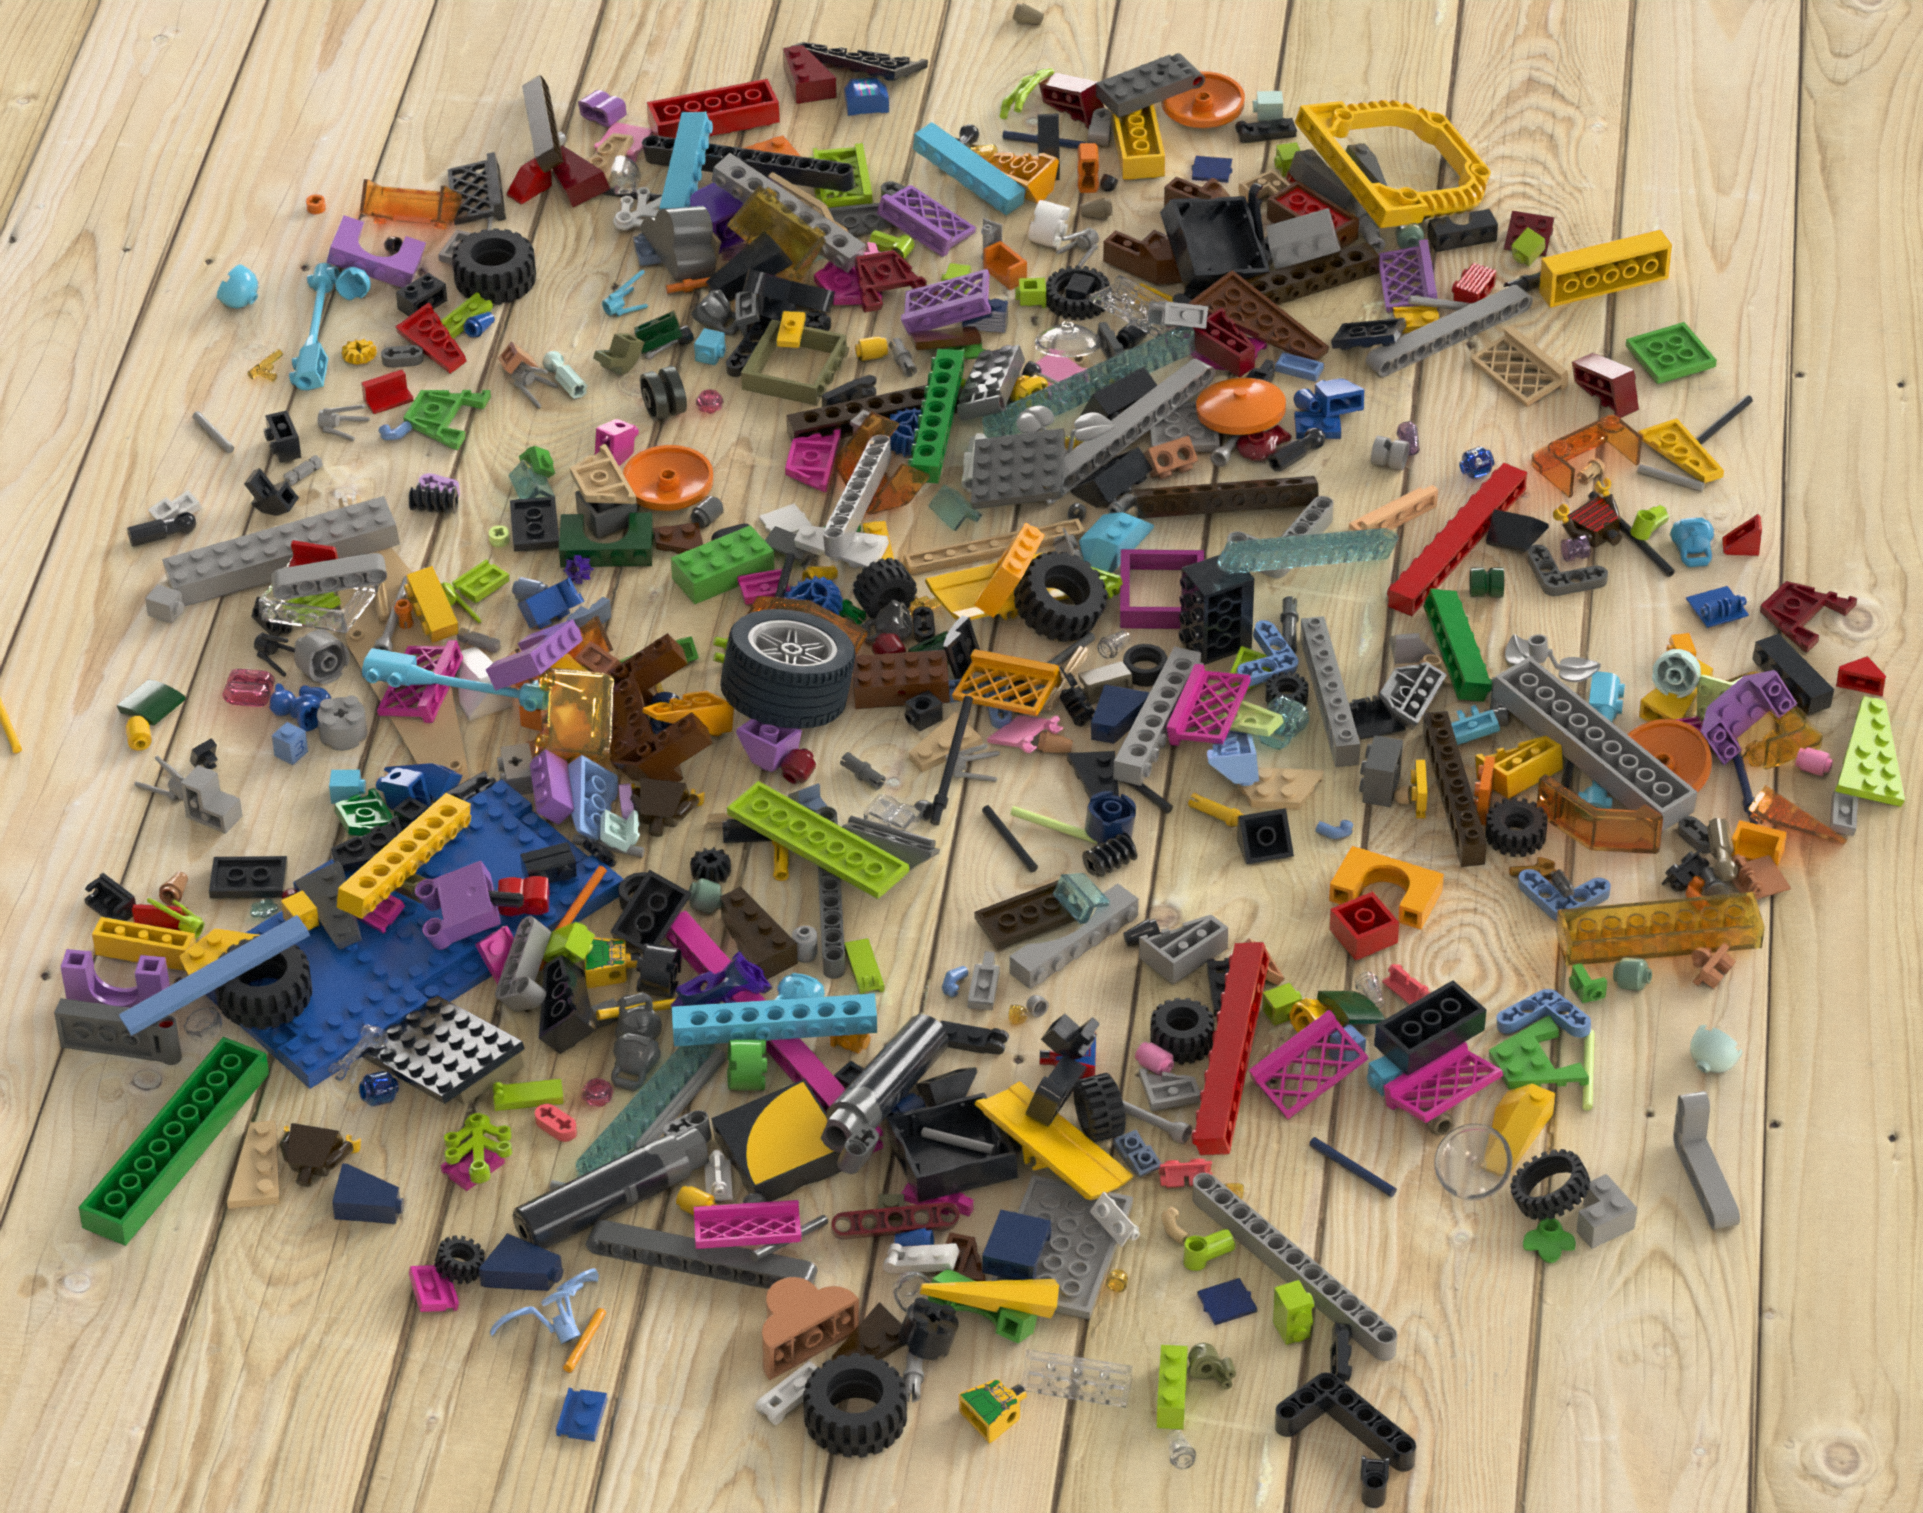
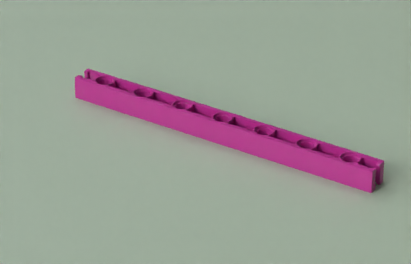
[666,910,883,1153]

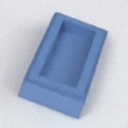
[1275,352,1324,382]

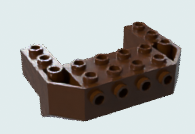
[1103,176,1230,285]
[595,633,713,782]

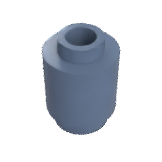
[512,577,548,601]

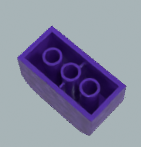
[690,173,776,255]

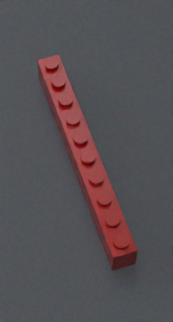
[1387,463,1528,617]
[1192,942,1270,1155]

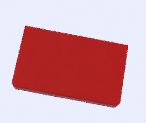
[361,369,414,414]
[288,540,338,567]
[132,904,188,931]

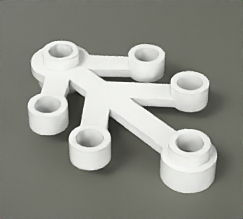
[613,187,662,230]

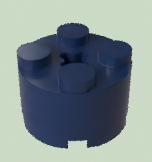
[1085,791,1136,846]

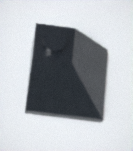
[915,1067,978,1107]

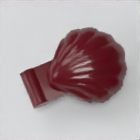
[1237,425,1292,461]

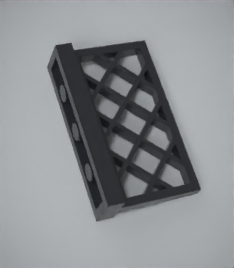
[447,152,506,225]

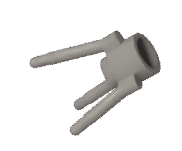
[1056,227,1099,268]
[512,363,558,408]
[318,405,370,441]
[946,744,1000,782]
[134,756,185,801]

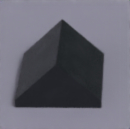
[1486,509,1549,552]
[1237,808,1294,864]

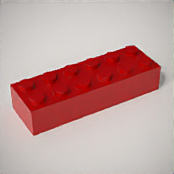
[647,79,780,138]

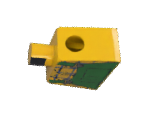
[585,937,641,989]
[958,1379,1027,1444]

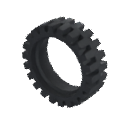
[1046,265,1110,321]
[1510,1149,1591,1220]

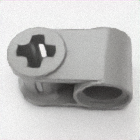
[1087,108,1112,146]

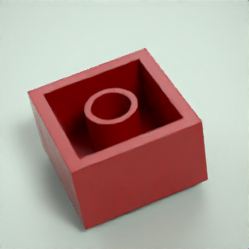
[1329,891,1399,961]

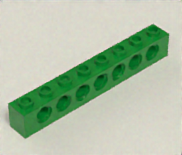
[908,349,964,484]

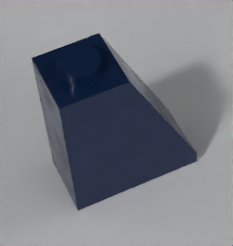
[1091,685,1150,744]
[332,1163,404,1224]
[479,1233,563,1291]

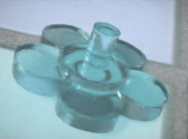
[250,899,278,918]

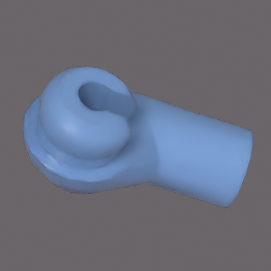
[1316,820,1353,839]
[941,966,968,997]

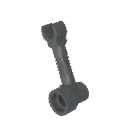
[1484,677,1509,727]

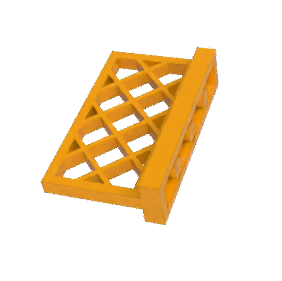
[952,649,1063,716]

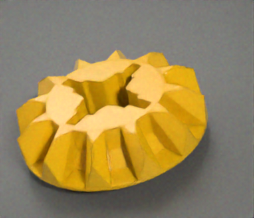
[341,338,377,364]

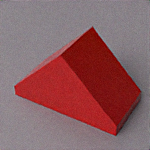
[1722,514,1762,556]
[1836,656,1886,697]

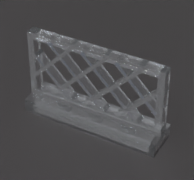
[1088,275,1187,339]

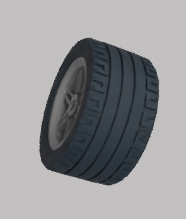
[720,609,856,729]

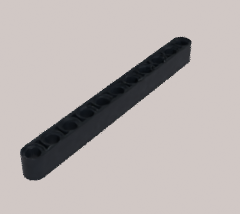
[642,135,856,192]

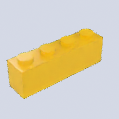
[92,917,196,971]

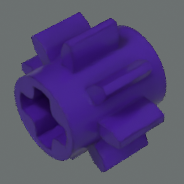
[563,555,594,584]

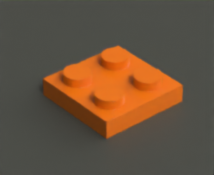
[1474,756,1495,825]

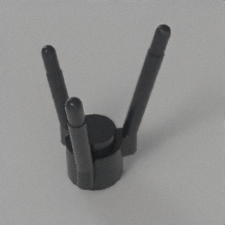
[254,632,295,677]

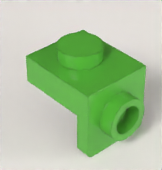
[519,445,555,478]
[1569,963,1607,1003]

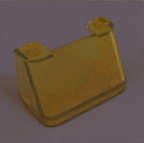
[727,185,827,283]
[535,668,614,764]

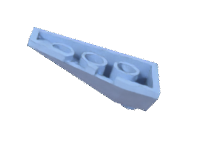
[1207,730,1259,786]
[568,755,618,841]

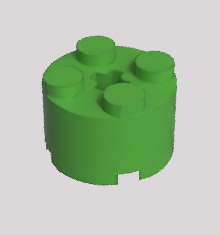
[727,1039,767,1091]

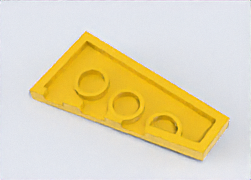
[1638,418,1724,483]

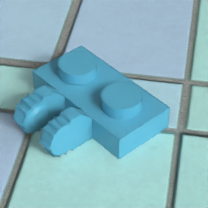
[1451,705,1501,745]

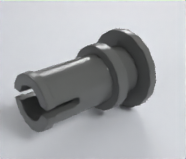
[1700,867,1729,904]

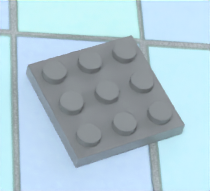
[1150,402,1219,452]

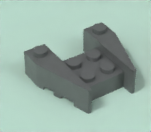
[1288,143,1387,210]

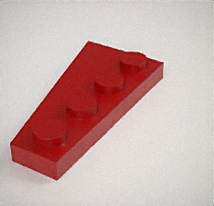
[395,302,467,374]

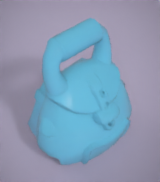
[775,973,824,1000]

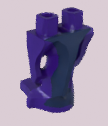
[671,951,772,1007]

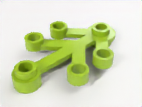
[444,1113,513,1184]

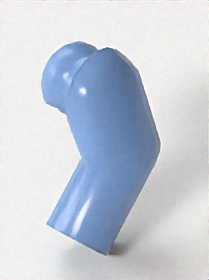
[378,421,412,440]

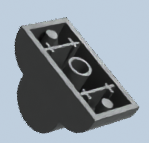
[640,206,716,281]

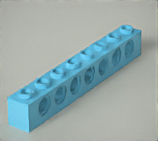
[672,993,877,1046]

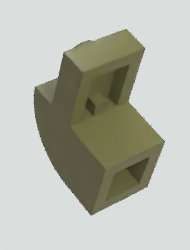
[593,333,644,375]

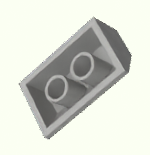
[1266,208,1341,269]

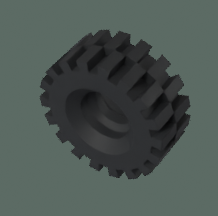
[1485,797,1548,857]

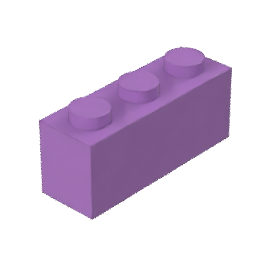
[530,749,574,825]

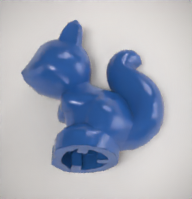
[269,683,332,732]

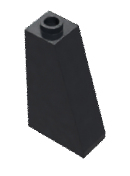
[706,231,793,302]

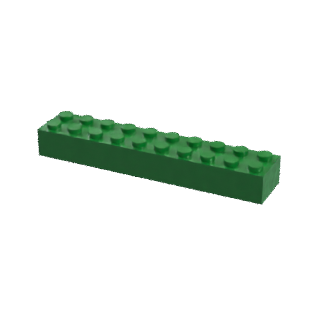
[78,1037,269,1246]

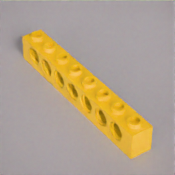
[337,793,471,919]

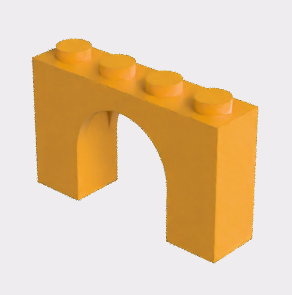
[974,522,1045,618]
[1329,846,1444,930]

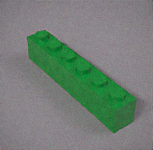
[1423,589,1492,702]

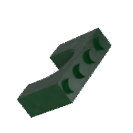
[559,512,653,568]

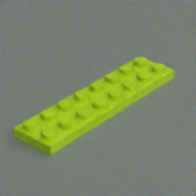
[727,781,909,899]

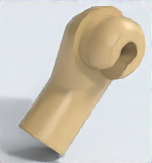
[1161,1207,1190,1245]

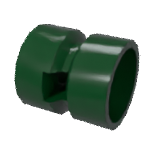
[1469,567,1504,597]

